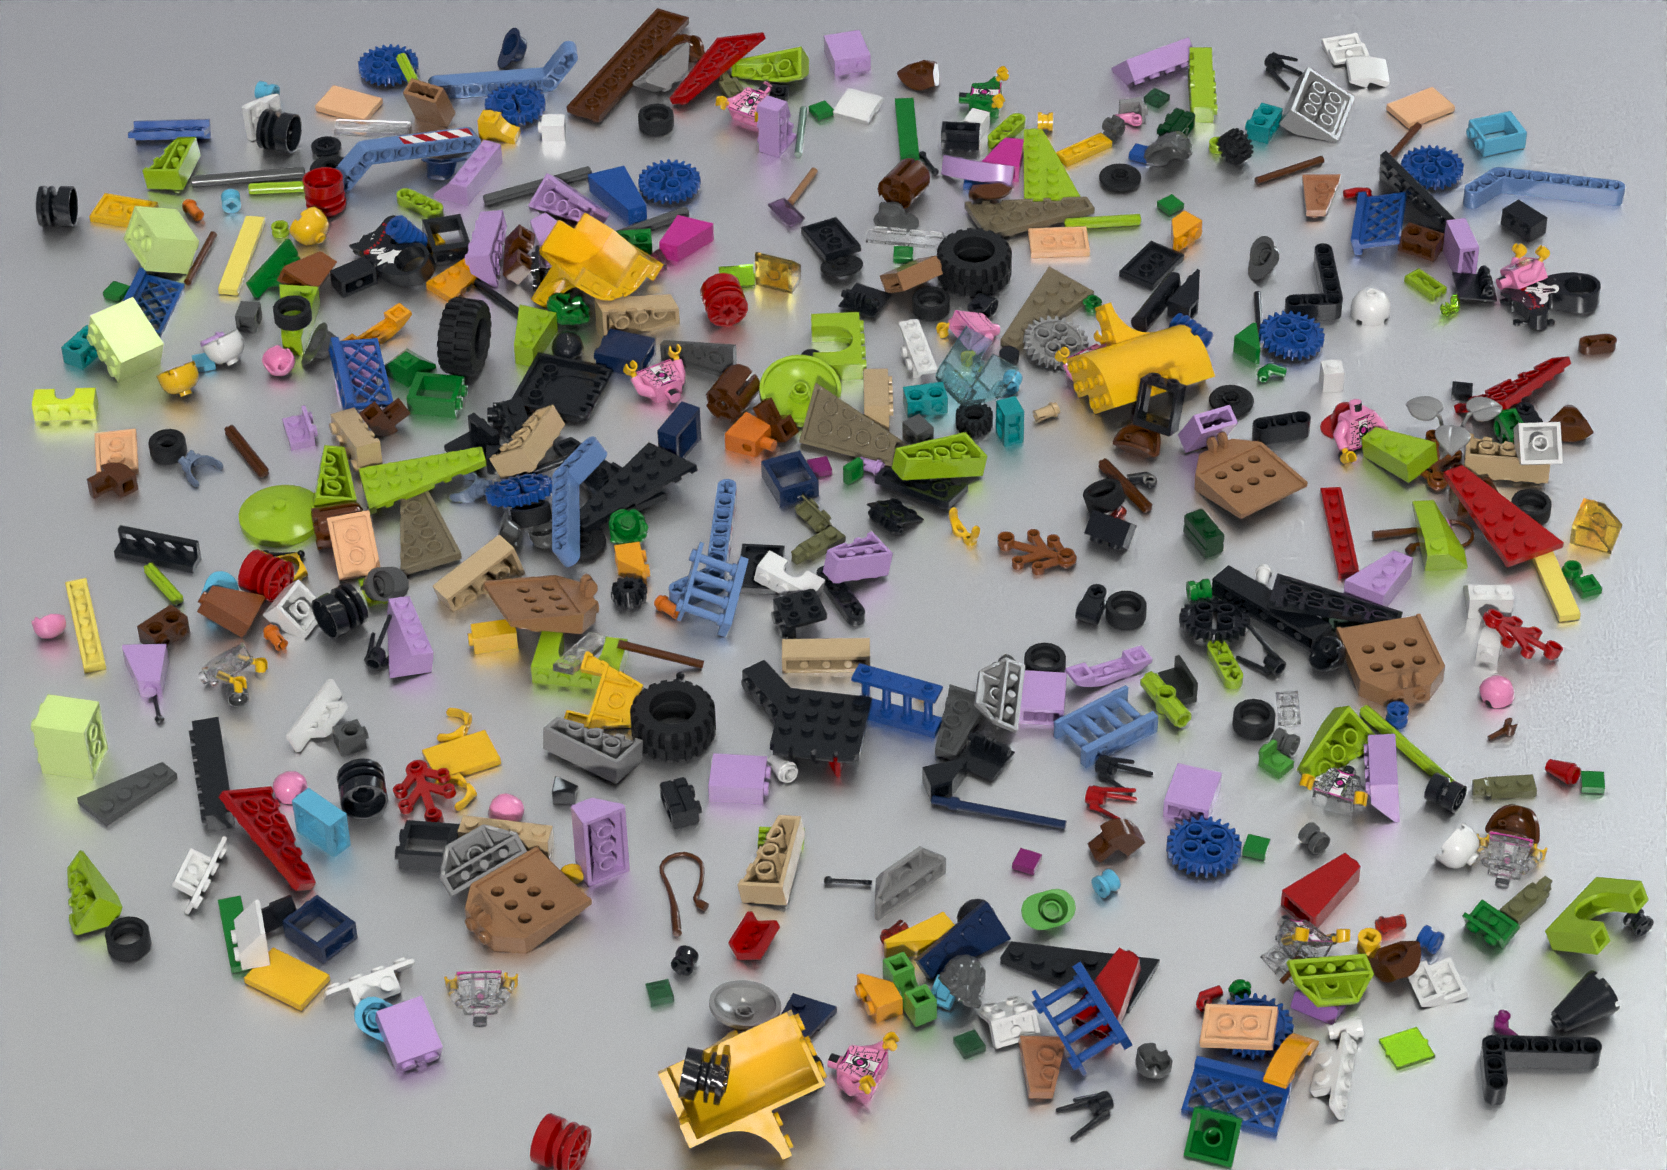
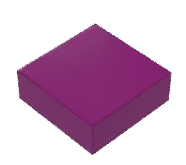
[807,456,832,478]
[1012,848,1042,875]

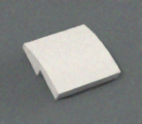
[1321,33,1370,65]
[1346,56,1390,88]
[833,88,884,125]
[241,93,282,141]
[1408,957,1469,1007]

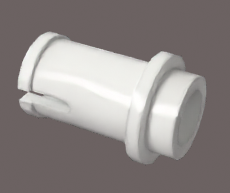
[1255,564,1272,587]

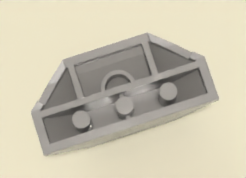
[633,42,690,92]
[974,657,1026,733]
[439,824,527,897]
[875,846,946,921]

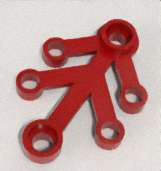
[1482,609,1563,660]
[393,760,456,823]

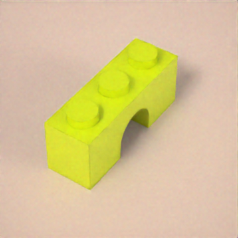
[32,387,99,421]

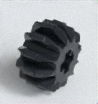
[611,575,647,610]

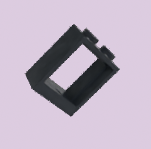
[422,214,470,266]
[1133,373,1187,437]
[395,820,460,872]

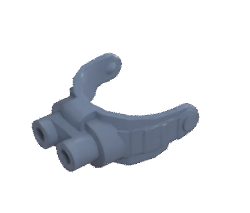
[178,450,224,487]
[450,472,493,503]

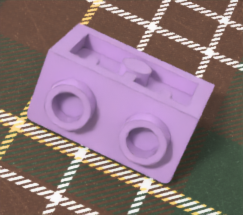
[282,405,318,451]

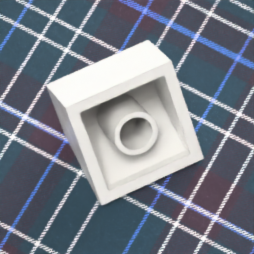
[1514,422,1563,465]
[263,579,317,639]
[1463,585,1514,619]
[231,899,270,970]

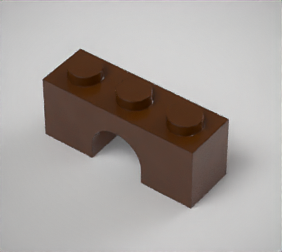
[503,224,535,285]

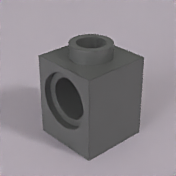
[235,301,263,333]
[902,414,934,445]
[332,719,369,757]

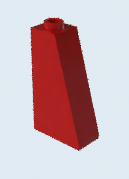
[1281,853,1361,932]
[1071,947,1141,1047]

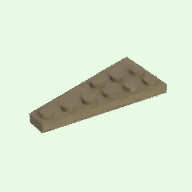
[964,197,1095,237]
[1000,266,1094,351]
[799,383,908,467]
[400,491,462,575]

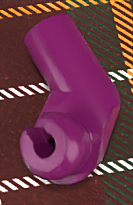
[1493,1009,1518,1035]

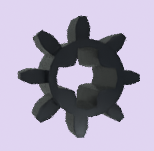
[487,402,504,427]

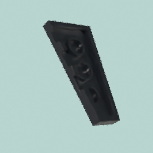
[874,467,968,510]

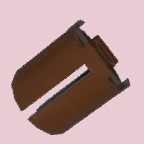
[878,158,930,209]
[705,364,760,422]
[311,502,363,550]

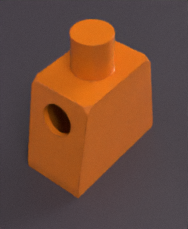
[725,412,777,457]

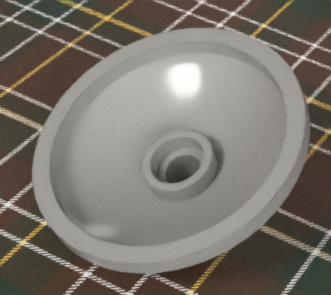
[709,980,781,1031]

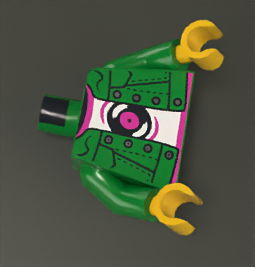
[959,66,1009,119]

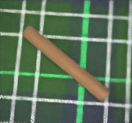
[787,167,818,206]

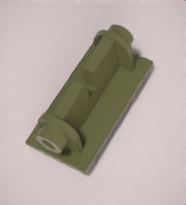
[795,495,832,533]

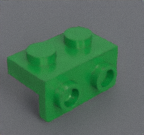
[1462,899,1520,949]

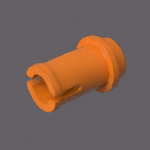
[182,199,204,221]
[654,595,678,619]
[263,624,288,651]

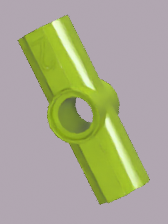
[1140,671,1191,728]

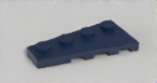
[914,901,1011,979]
[781,993,837,1038]

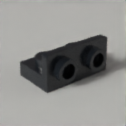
[495,396,528,442]

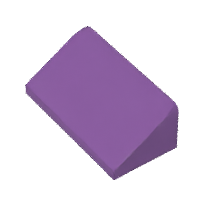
[1291,989,1346,1025]

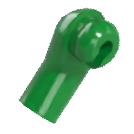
[1257,363,1287,383]

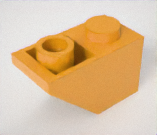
[1171,210,1202,252]
[614,542,650,586]
[854,973,903,1023]

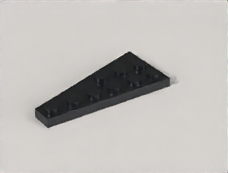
[1379,151,1455,231]
[1000,941,1160,1013]

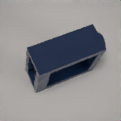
[657,401,701,459]
[761,450,819,507]
[282,895,358,964]

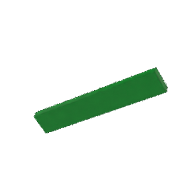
[895,98,920,161]

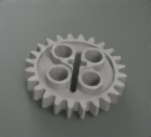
[1023,316,1089,370]

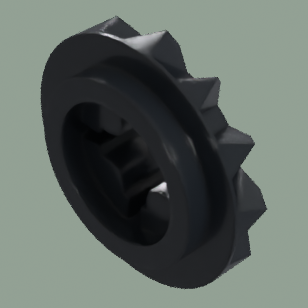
[311,136,342,157]

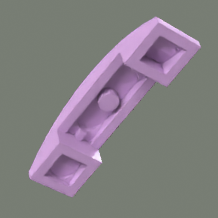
[941,155,1014,186]
[1065,645,1153,687]

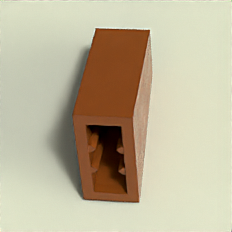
[277,251,337,289]
[197,585,265,638]

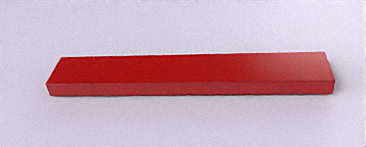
[1320,487,1359,579]

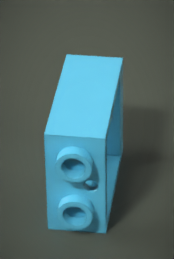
[1466,111,1527,157]
[292,788,351,858]

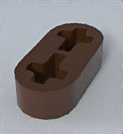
[1578,334,1617,355]

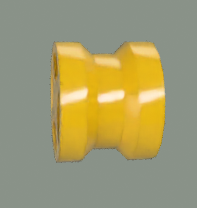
[1037,112,1053,131]
[1356,928,1382,957]

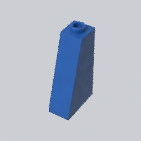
[588,166,647,225]

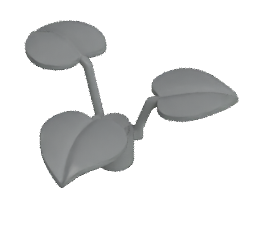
[1406,396,1503,456]

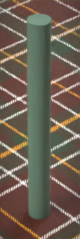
[794,106,807,158]

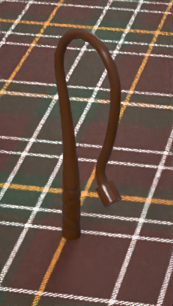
[1372,519,1475,555]
[659,852,709,937]

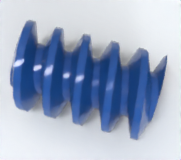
[385,215,428,247]
[1169,313,1214,348]

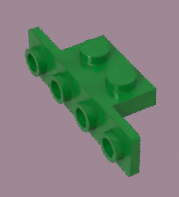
[246,239,300,299]

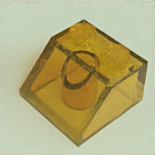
[755,252,801,294]
[1570,498,1623,554]

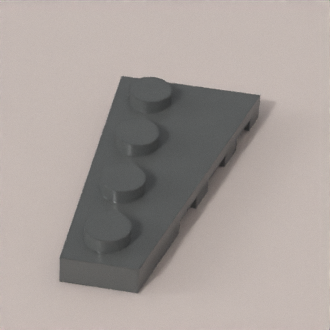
[660,340,737,377]
[935,684,983,760]
[77,762,178,827]

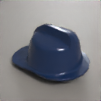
[497,28,527,68]
[421,158,467,181]

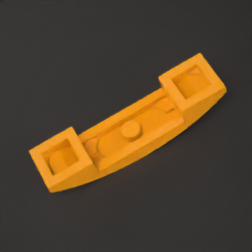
[341,303,412,346]
[1263,1033,1319,1089]

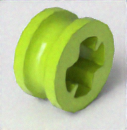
[1209,137,1222,154]
[271,220,289,239]

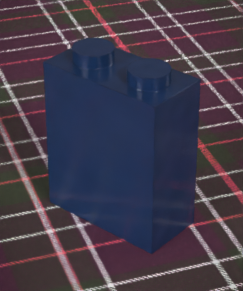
[594,329,656,376]

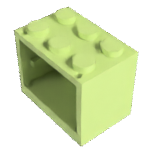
[124,206,199,274]
[87,297,164,383]
[31,694,108,780]

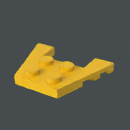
[564,651,644,729]

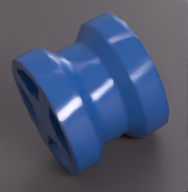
[1385,701,1409,730]
[1416,925,1445,954]

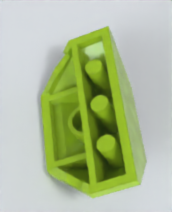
[1286,954,1374,1008]

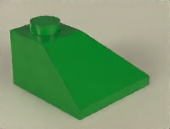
[379,349,436,388]
[1184,1105,1243,1168]

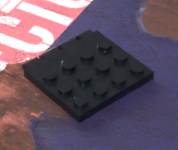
[512,352,613,423]
[770,687,872,764]

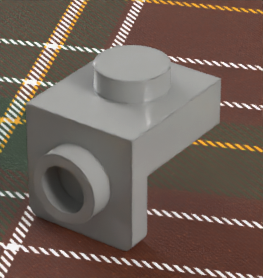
[1118,97,1148,123]

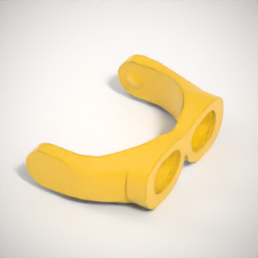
[949,507,980,546]
[277,552,308,582]
[437,708,472,743]
[435,773,477,811]

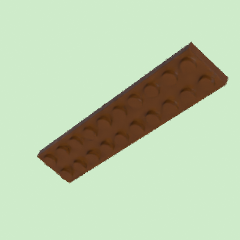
[567,8,689,122]

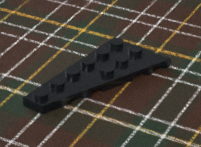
[553,437,667,519]
[580,442,698,533]
[1267,573,1403,624]

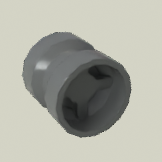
[225,676,249,707]
[1270,727,1301,757]
[1298,822,1330,854]

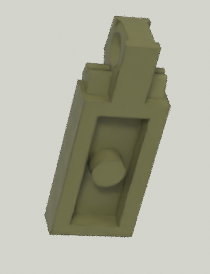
[718,71,744,98]
[791,525,846,565]
[1471,774,1537,800]
[1499,876,1553,926]

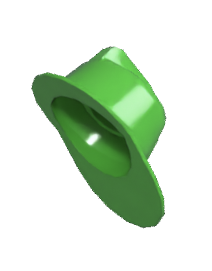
[1021,889,1076,930]

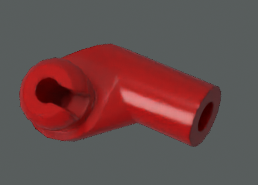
[1343,187,1372,200]
[1196,985,1223,1012]

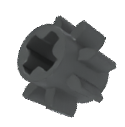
[1102,114,1126,140]

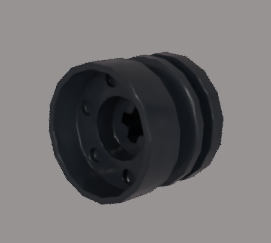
[256,109,302,153]
[36,186,78,227]
[311,582,368,639]
[337,758,388,819]
[678,1047,730,1106]

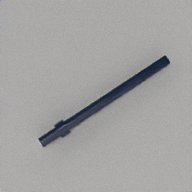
[931,795,1067,830]

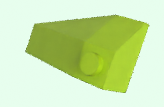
[732,46,809,83]
[1412,500,1468,571]
[1297,706,1375,783]
[67,850,123,935]

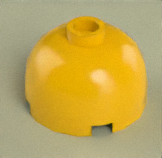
[289,207,329,246]
[156,361,199,397]

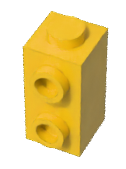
[467,619,518,654]

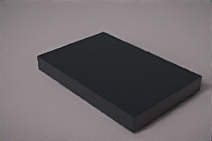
[801,217,861,262]
[1119,241,1184,291]
[740,544,785,595]

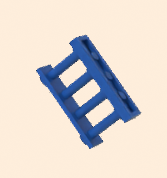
[851,663,943,739]
[1032,961,1132,1076]

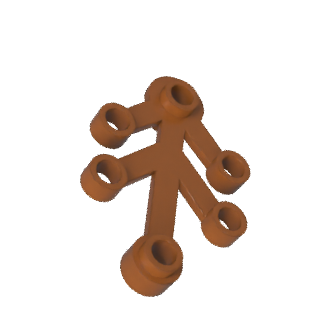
[1420,430,1462,490]
[997,529,1077,575]

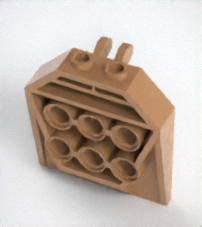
[1194,431,1308,519]
[483,573,599,634]
[1336,614,1445,707]
[465,846,592,954]

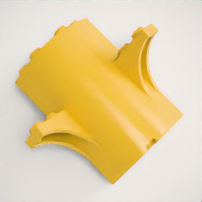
[531,213,664,309]
[1066,303,1215,414]
[658,1010,827,1160]

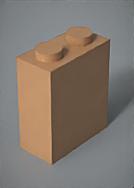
[403,78,456,128]
[880,255,943,293]

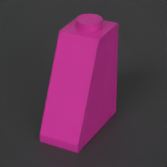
[981,138,1024,182]
[659,215,714,262]

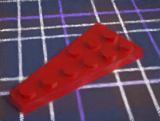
[669,32,766,105]
[1454,356,1571,413]
[1443,465,1564,568]
[219,786,316,891]

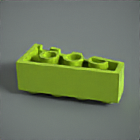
[1188,47,1218,123]
[279,284,321,356]
[892,432,988,480]
[311,445,357,517]

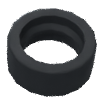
[638,103,674,136]
[912,286,950,322]
[273,295,312,331]
[1083,478,1125,513]
[1511,489,1552,525]
[510,500,552,528]
[1105,591,1147,630]
[1024,643,1066,673]
[1232,699,1276,740]
[105,916,152,961]

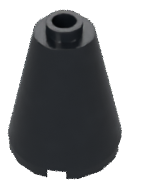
[1550,970,1620,1032]

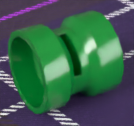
[1186,578,1212,602]

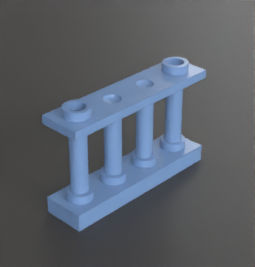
[675,542,749,637]
[1054,685,1158,768]

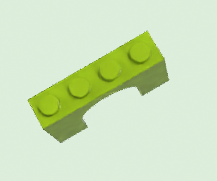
[811,312,867,380]
[531,631,629,689]
[1545,877,1649,955]

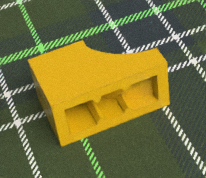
[477,110,521,144]

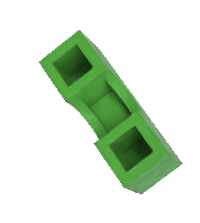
[883,952,937,1027]

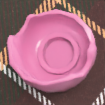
[262,345,295,376]
[31,614,66,639]
[1479,675,1515,708]
[273,771,308,805]
[488,793,524,822]

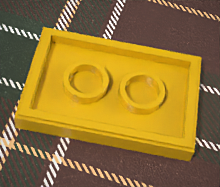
[89,193,159,228]
[422,730,501,781]
[244,947,330,1011]

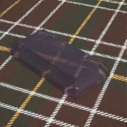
[768,198,805,227]

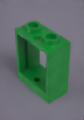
[407,372,468,418]

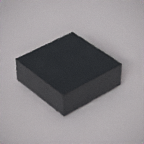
[1451,381,1473,401]

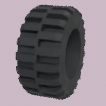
[937,228,1012,298]
[437,297,492,377]
[630,679,716,762]

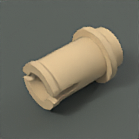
[1032,402,1060,423]

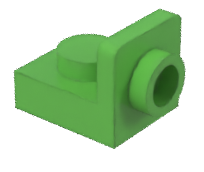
[1258,739,1294,779]

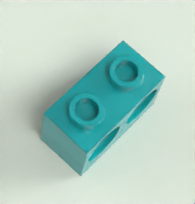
[1245,103,1283,144]
[61,325,98,370]
[903,382,948,418]
[996,396,1024,447]

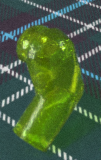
[1440,295,1460,316]

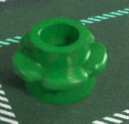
[1083,295,1102,313]
[1561,560,1583,580]
[1228,979,1251,1000]

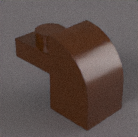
[359,397,411,436]
[753,397,799,443]
[87,462,139,498]
[1087,818,1146,863]

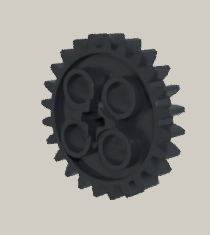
[1179,597,1250,644]

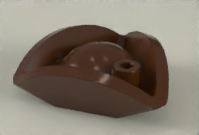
[661,34,705,62]
[897,60,939,90]
[969,183,1013,201]
[1549,405,1594,442]
[1113,423,1161,458]
[1485,804,1540,845]
[1367,941,1421,983]

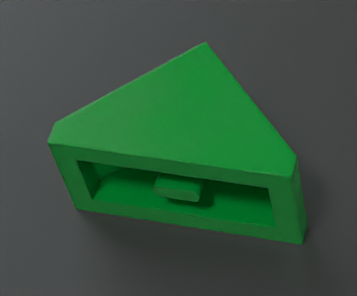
[1233,323,1260,364]

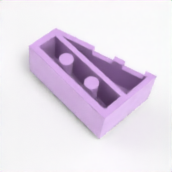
[756,96,797,158]
[823,531,893,583]
[1344,550,1413,607]

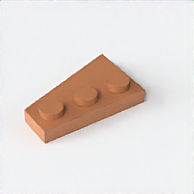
[1302,174,1341,217]
[1018,1036,1065,1099]

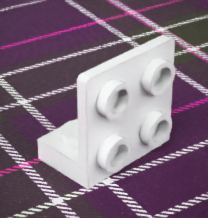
[976,996,1041,1049]

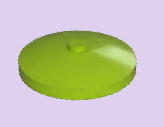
[759,355,841,427]
[239,485,315,548]

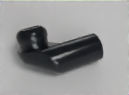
[1127,472,1157,488]

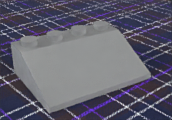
[1279,67,1355,143]

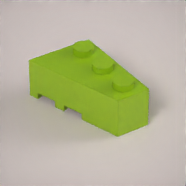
[142,137,201,190]
[514,304,558,367]
[1361,427,1438,483]

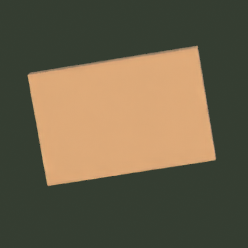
[315,85,383,124]
[1386,87,1455,129]
[1028,226,1090,258]
[94,429,139,475]
[327,510,380,581]
[1199,1004,1279,1051]

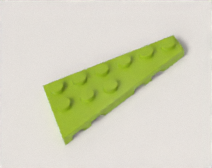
[1024,128,1081,202]
[358,447,486,515]

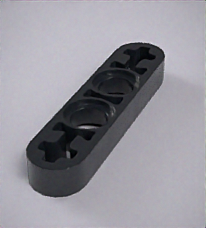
[816,566,865,626]

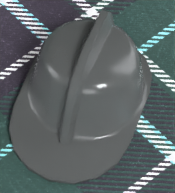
[873,201,919,233]
[1248,236,1280,280]
[301,322,336,365]
[498,508,523,548]
[360,567,409,601]

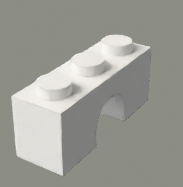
[754,550,825,597]

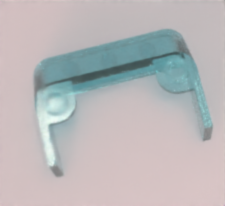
[935,326,1019,407]

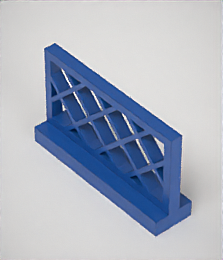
[128,119,211,140]
[1351,191,1407,255]
[123,267,185,338]
[328,337,393,410]
[1181,1056,1292,1137]

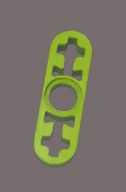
[987,113,1026,149]
[396,188,444,219]
[1207,640,1243,689]

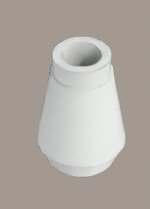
[768,755,798,783]
[1328,1016,1364,1040]

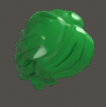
[547,293,590,325]
[609,509,649,545]

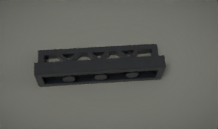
[114,525,202,573]

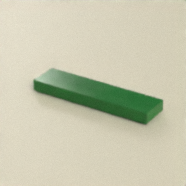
[218,895,253,973]

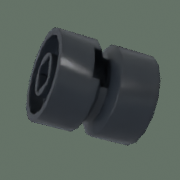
[1424,773,1467,813]

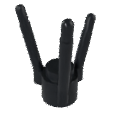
[1264,52,1303,90]
[364,614,392,670]
[1236,625,1286,676]
[1095,755,1153,796]
[1056,1091,1114,1141]

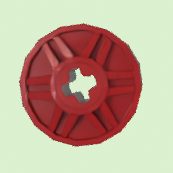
[302,167,347,217]
[700,273,748,327]
[238,549,294,602]
[530,1113,592,1170]

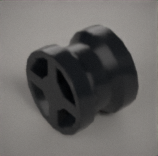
[1623,908,1654,937]
[671,945,699,975]

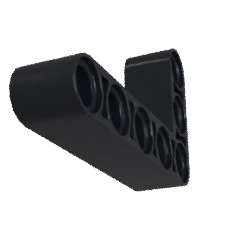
[1284,243,1343,321]
[1480,1035,1602,1105]

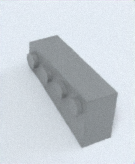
[543,717,643,784]

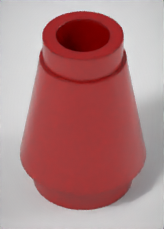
[1545,759,1581,784]

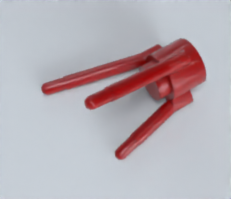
[1085,785,1137,819]

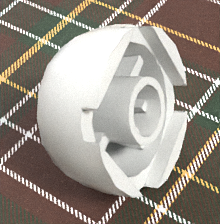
[1350,288,1391,326]
[203,329,244,366]
[1435,823,1479,869]

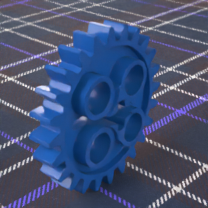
[358,44,419,87]
[484,83,546,126]
[1401,145,1464,190]
[638,159,701,204]
[1259,311,1325,361]
[485,473,552,508]
[1166,815,1242,878]
[1225,993,1294,1060]

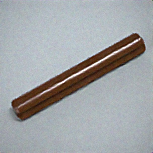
[224,425,269,478]
[1098,458,1152,513]

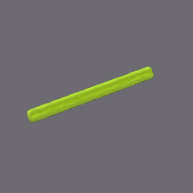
[1359,705,1456,782]

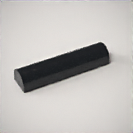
[1131,272,1181,332]

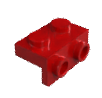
[728,911,780,960]

